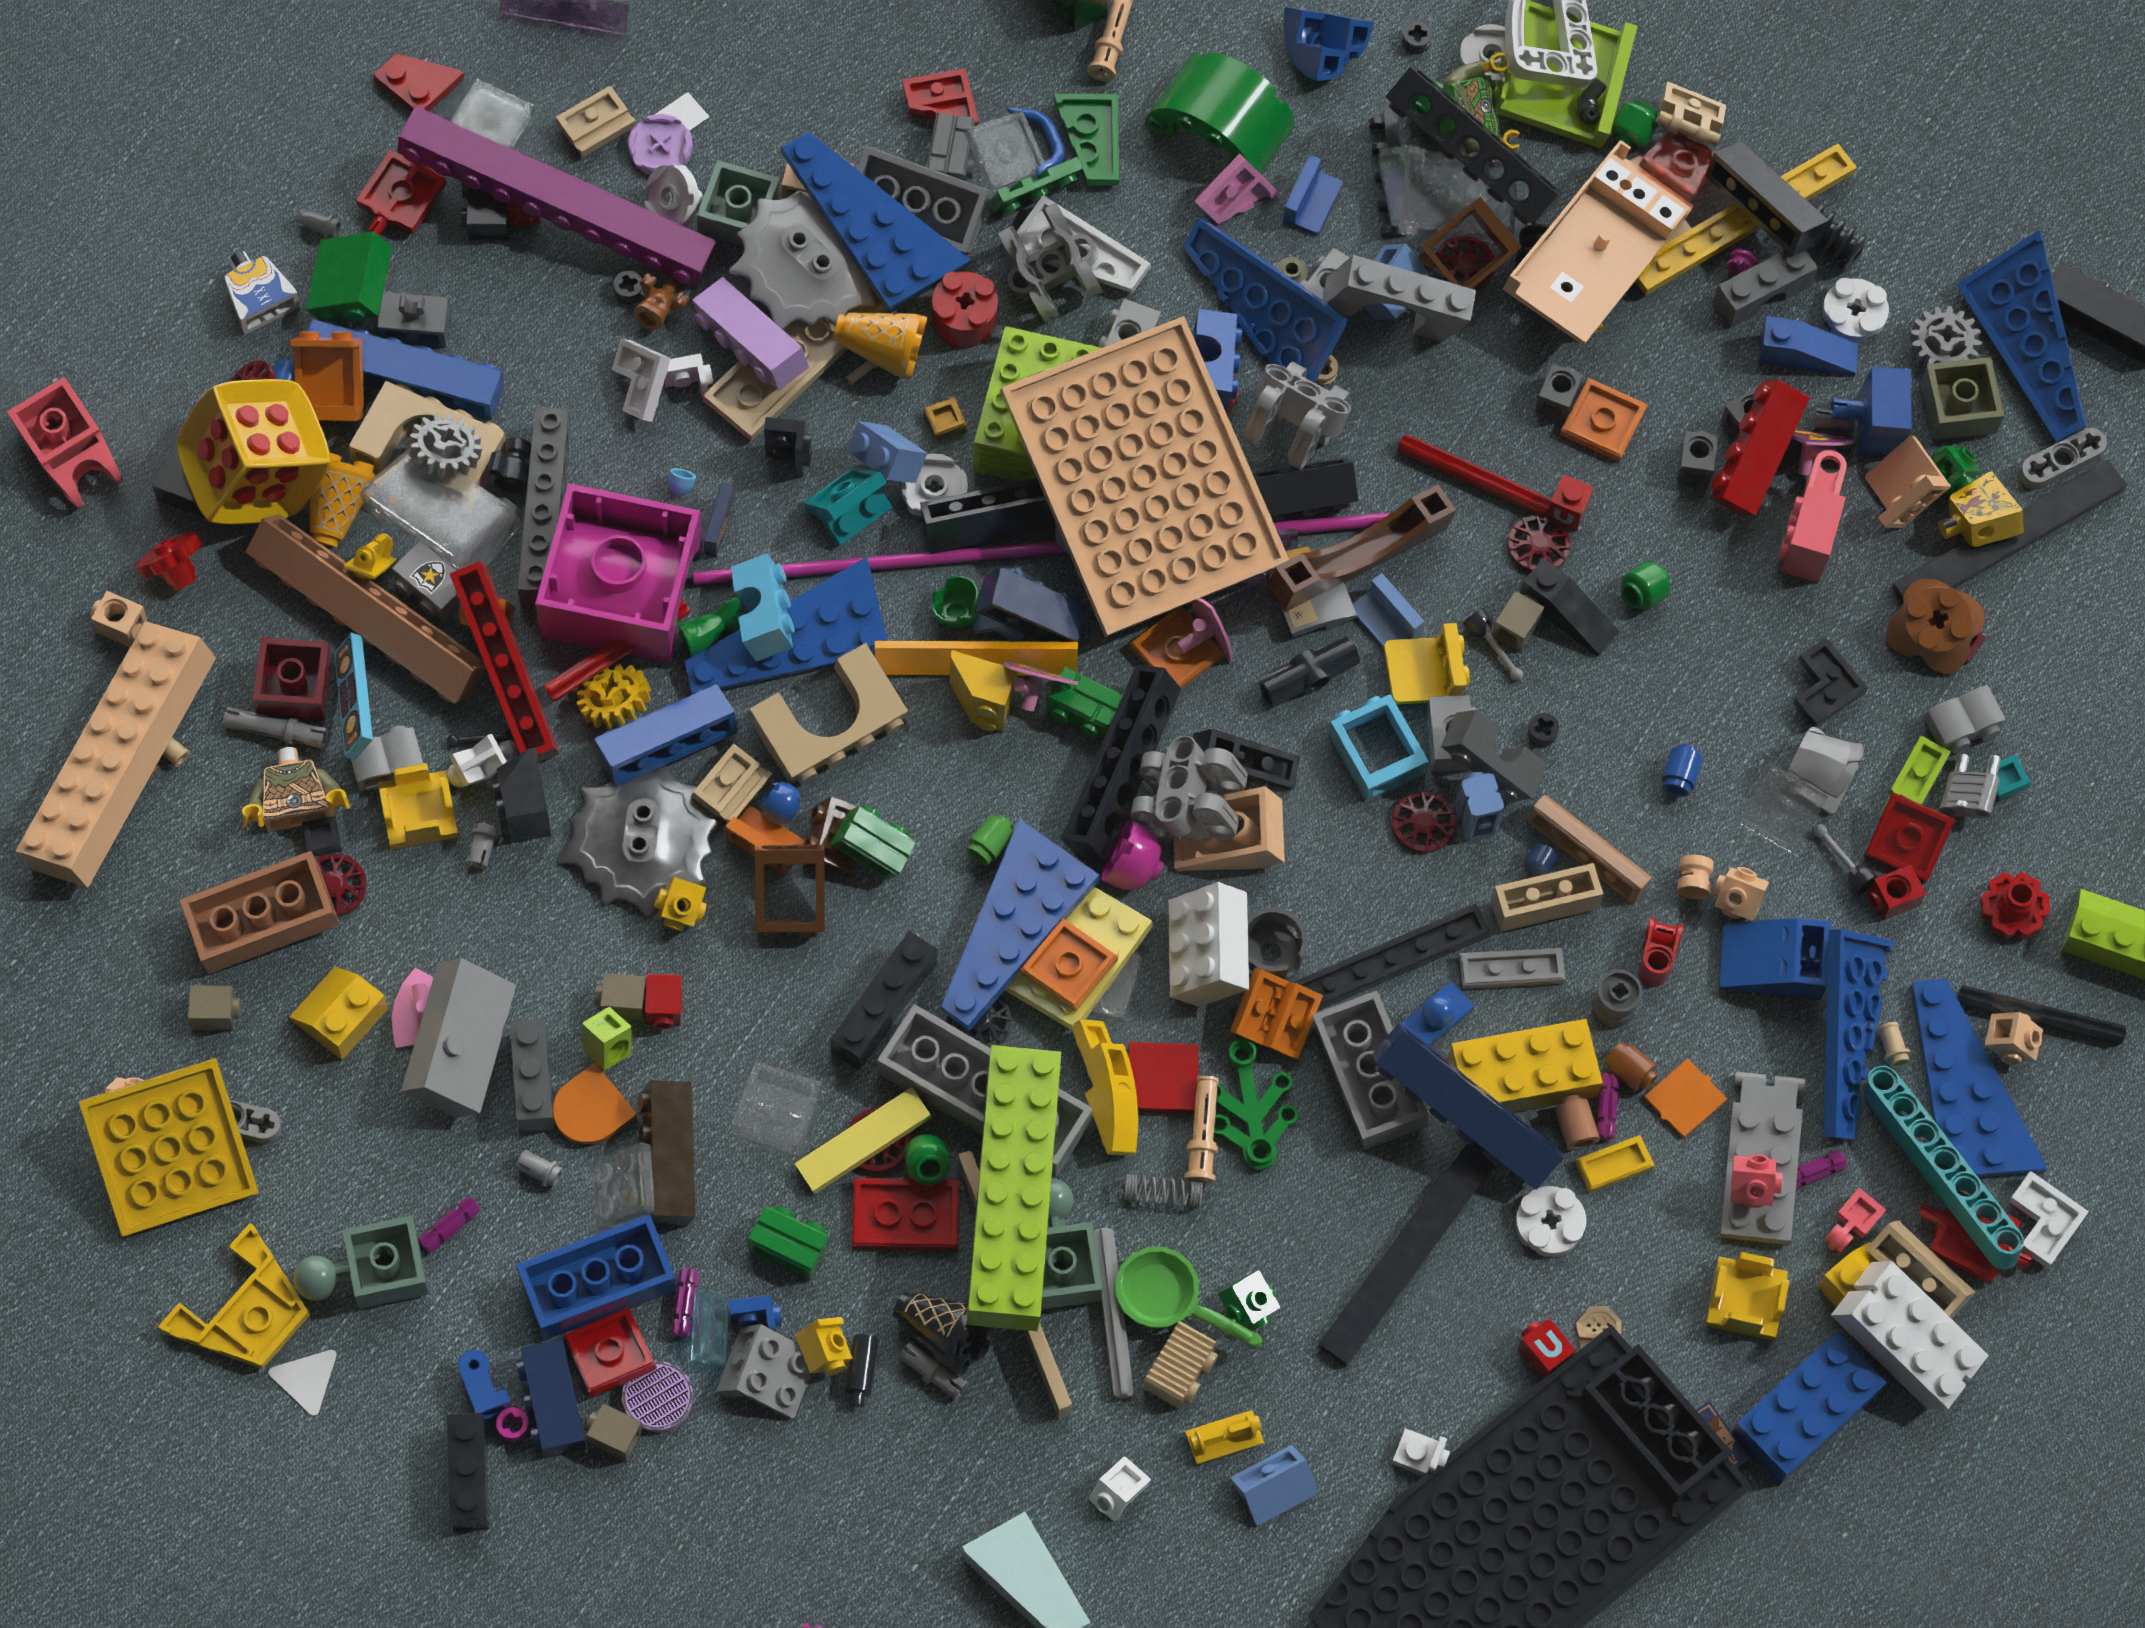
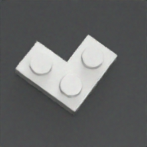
[612,338,671,422]
[2009,1171,2089,1268]

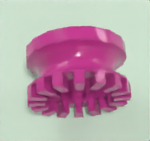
[1726,249,1759,276]
[496,1407,529,1443]

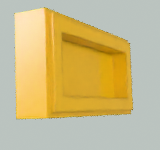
[1575,1135,1654,1194]

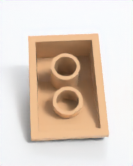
[1173,786,1285,871]

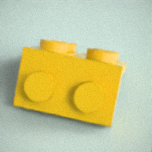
[1383,623,1470,704]

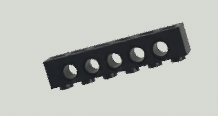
[1385,66,1563,225]
[1061,664,1181,863]

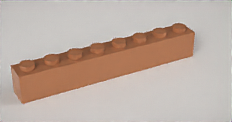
[246,514,486,704]

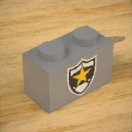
[392,541,461,622]

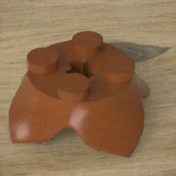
[1886,579,1985,675]

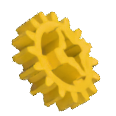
[577,664,651,729]

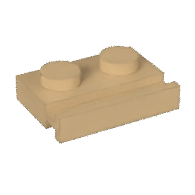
[556,86,636,158]
[691,743,773,824]

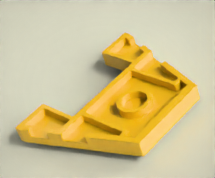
[158,1223,310,1369]

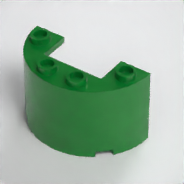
[1145,51,1295,174]

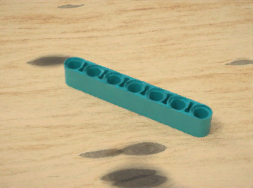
[1864,1066,2024,1269]

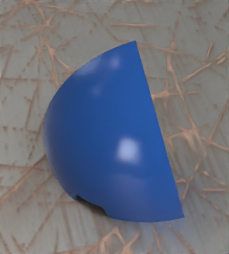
[1284,7,1374,81]

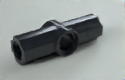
[1258,636,1361,707]

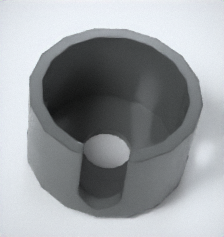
[1247,907,1308,980]

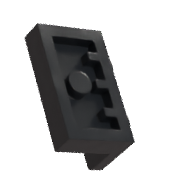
[764,417,812,477]

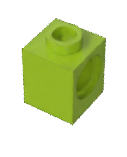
[582,1007,632,1071]

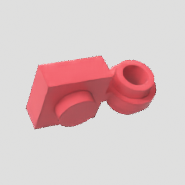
[1824,1188,1886,1253]

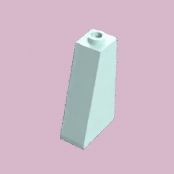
[962,1512,1090,1628]

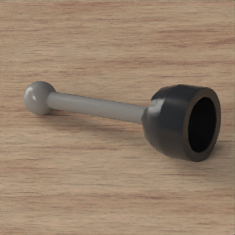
[1463,608,1523,681]
[1814,824,1878,895]

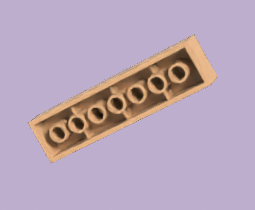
[16,621,216,888]

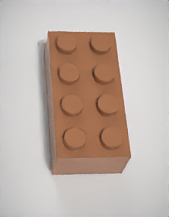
[180,851,340,974]

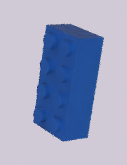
[516,1214,676,1340]
[1732,1331,1887,1486]

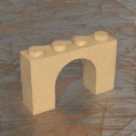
[349,381,506,512]
[747,643,908,784]

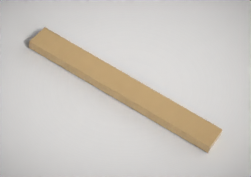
[958,1150,1072,1419]

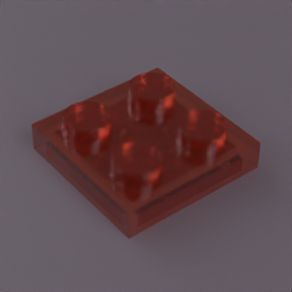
[1639,131,1714,203]

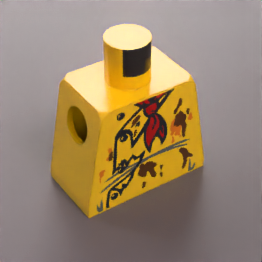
[1938,471,2024,547]

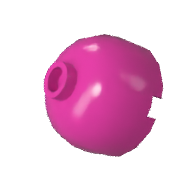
[1101,820,1164,890]

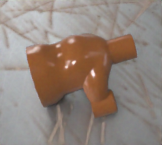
[634,273,689,331]

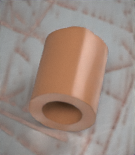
[1555,1095,1600,1151]

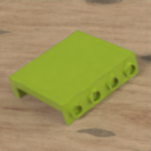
[1493,0,1638,149]

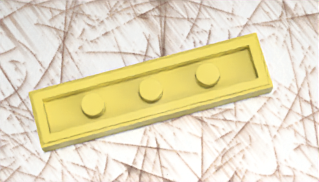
[795,1087,932,1194]

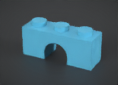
[731,553,795,661]

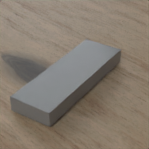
[1458,948,1565,990]

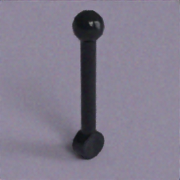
[447,729,515,748]

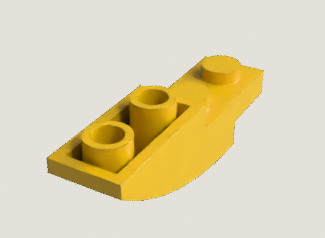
[1071,1019,1138,1156]

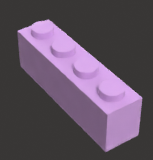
[692,277,809,391]

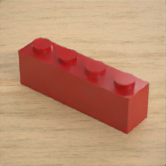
[1709,379,1810,517]

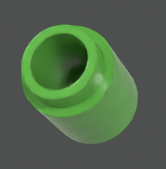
[966,815,1014,866]

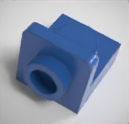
[728,1295,782,1332]

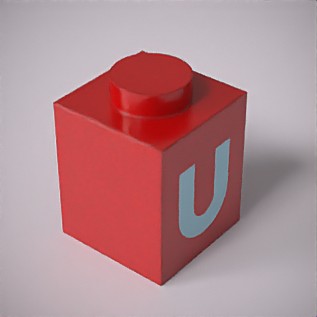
[1547,474,1594,531]
[1518,1318,1576,1379]

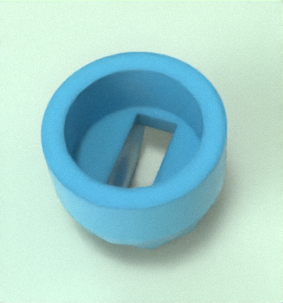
[668,468,696,496]

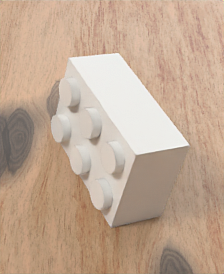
[1168,882,1249,1007]

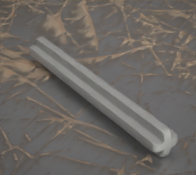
[1094,1228,1134,1399]

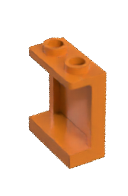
[289,331,364,421]

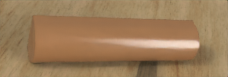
[1527,794,1653,904]

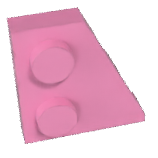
[1195,154,1280,224]

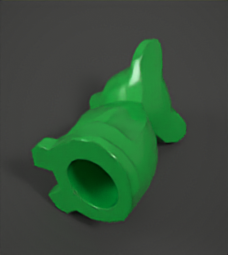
[676,597,742,657]

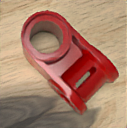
[1638,917,1684,987]

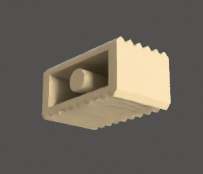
[1143,1321,1218,1409]

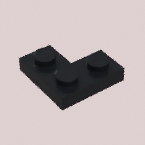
[1793,638,1868,727]

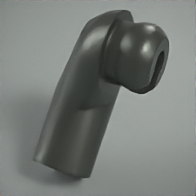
[1577,78,1607,125]

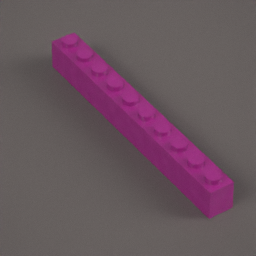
[397,106,716,287]

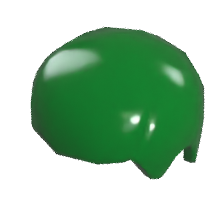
[931,576,980,630]

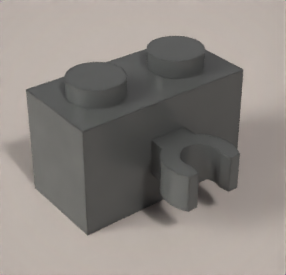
[378,290,451,348]

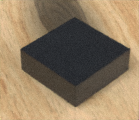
[301,816,342,857]

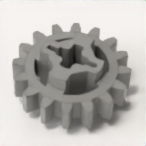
[1908,306,1982,364]
[408,414,482,479]

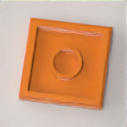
[1560,378,1648,462]
[1130,606,1225,689]
[1020,918,1118,1012]

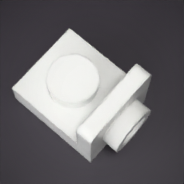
[664,353,713,397]
[1392,1428,1450,1476]
[1089,1456,1151,1521]

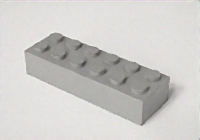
[877,1004,1093,1178]

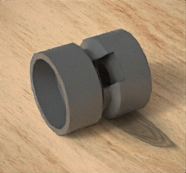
[1592,970,1643,1028]

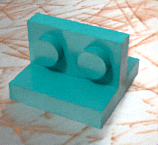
[803,465,893,545]

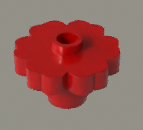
[135,531,202,591]
[1979,872,2050,940]

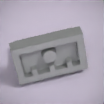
[716,1324,811,1418]

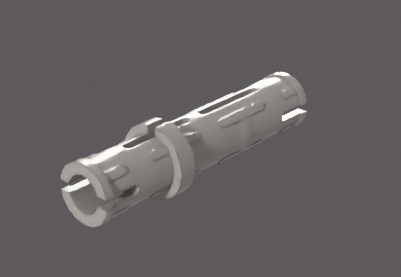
[223,706,328,749]

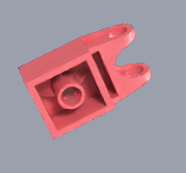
[7,377,124,509]
[1778,450,1847,583]

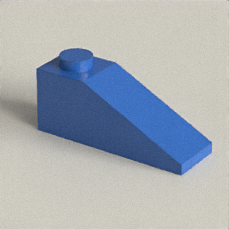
[1758,316,1858,376]

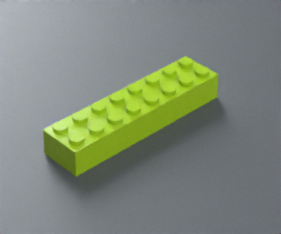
[966,1045,1061,1331]

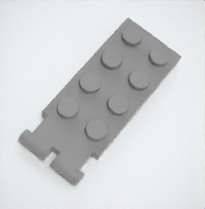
[1720,1072,1805,1245]

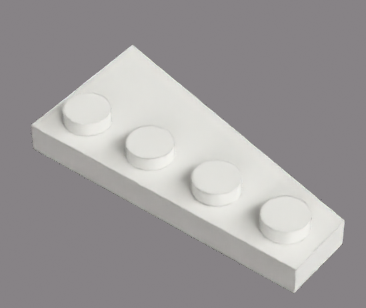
[1017,195,1151,293]

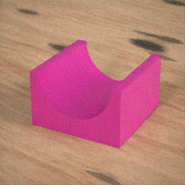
[535,483,703,664]

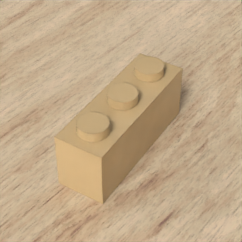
[1491,863,1603,932]
[1866,1220,1976,1318]

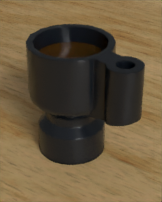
[487,437,532,493]

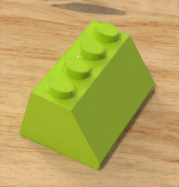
[2061,889,2145,980]

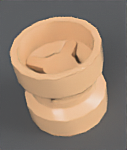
[1676,855,1714,899]

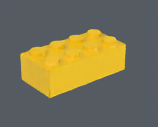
[1447,1019,1603,1112]

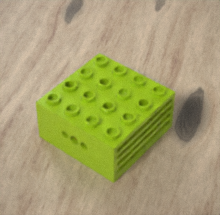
[973,326,1101,482]

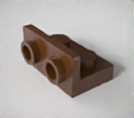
[802,796,857,876]

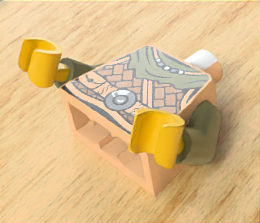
[242,747,350,832]

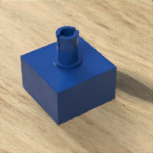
[1830,366,1911,457]

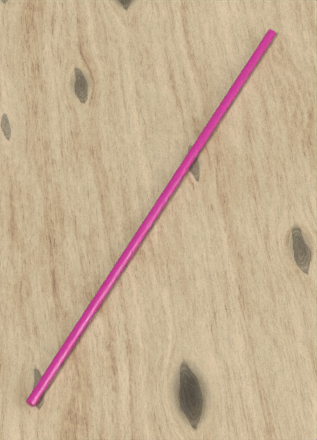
[693,512,1390,586]

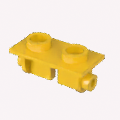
[343,533,398,580]
[1185,1410,1264,1465]

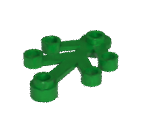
[1205,1038,1299,1170]

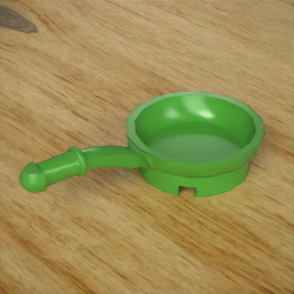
[1115,1247,1262,1349]

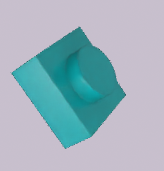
[1985,754,2031,801]

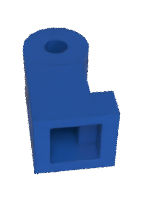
[458,1350,511,1421]

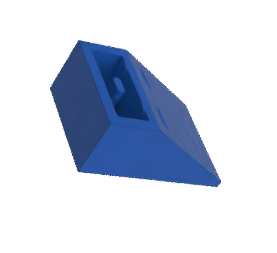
[1719,918,1832,1000]

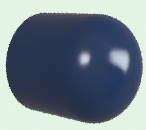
[1524,843,1558,877]

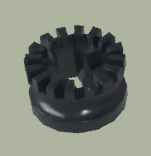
[1402,21,1432,54]
[613,271,643,304]
[1528,713,1559,747]

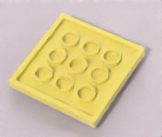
[1005,887,1153,1030]

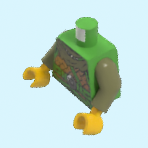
[1425,52,1520,152]

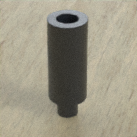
[846,1334,879,1407]

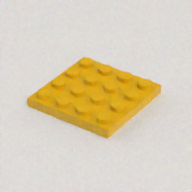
[79,1058,259,1237]

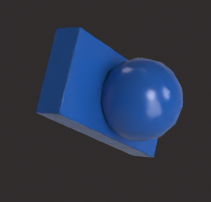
[1401,982,1474,1046]

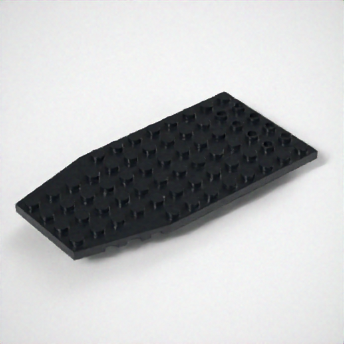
[1308,1324,1753,1628]

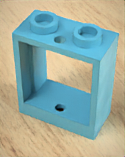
[1328,694,1429,802]

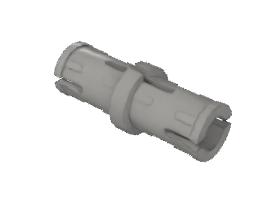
[898,1341,969,1401]

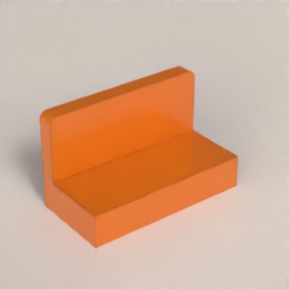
[725,806,804,875]

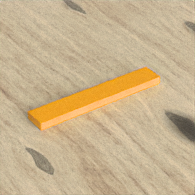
[875,641,1078,676]

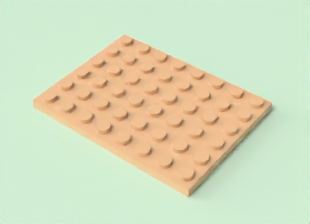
[1000,316,1289,637]

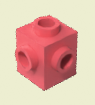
[1730,1154,1782,1208]

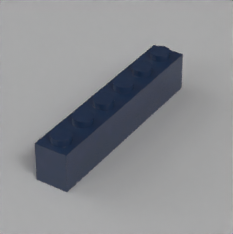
[1372,1022,1564,1190]

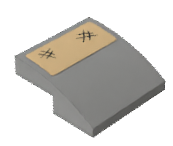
[1269,575,1358,638]

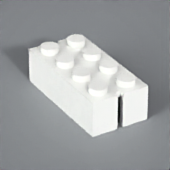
[1831,1261,1989,1409]

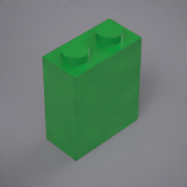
[306,231,392,323]

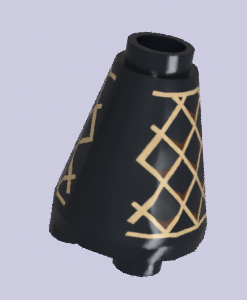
[893,1292,991,1376]

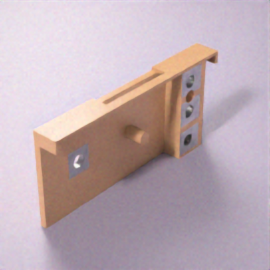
[1503,140,1694,346]

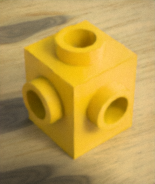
[654,877,707,932]

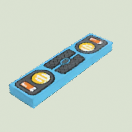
[334,633,373,760]

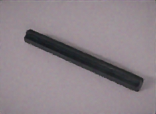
[1957,985,2126,1045]

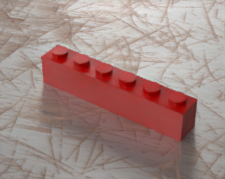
[449,561,560,763]

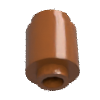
[1605,1042,1658,1092]

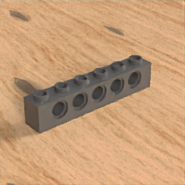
[518,407,571,607]

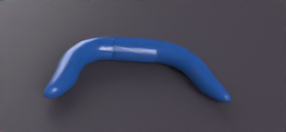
[1007,107,1065,176]

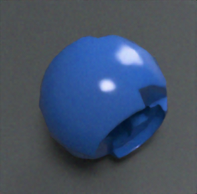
[760,782,801,825]

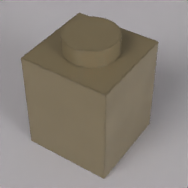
[1492,591,1544,652]
[595,973,646,1021]
[188,985,241,1030]
[584,1404,643,1462]

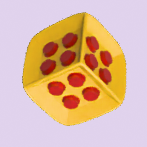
[177,379,330,524]

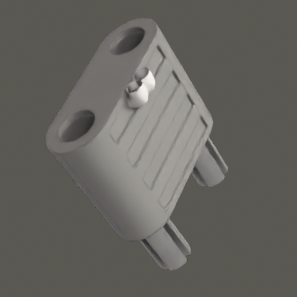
[1939,754,2001,818]

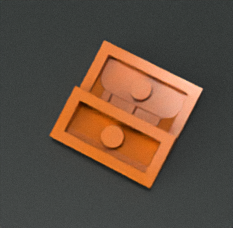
[1229,968,1323,1060]

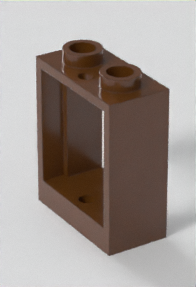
[1416,196,1522,289]
[755,845,825,938]

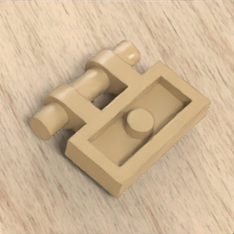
[1656,81,1726,146]

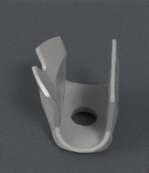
[1783,727,1864,815]

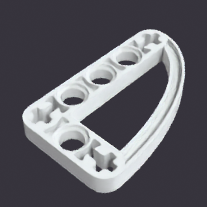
[1505,0,1597,88]

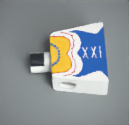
[224,251,300,335]

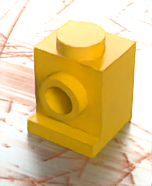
[795,1317,853,1376]

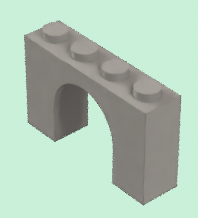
[1322,255,1476,342]

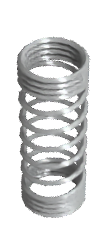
[1124,1173,1203,1208]

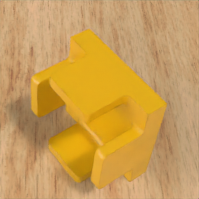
[379,763,459,850]
[1705,1252,1789,1341]

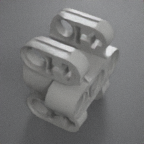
[998,203,1103,323]
[1242,361,1351,470]
[1130,735,1248,843]

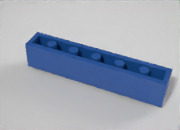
[308,319,504,420]

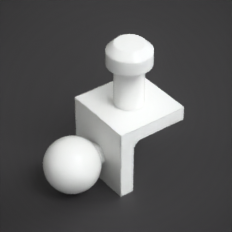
[447,734,518,787]

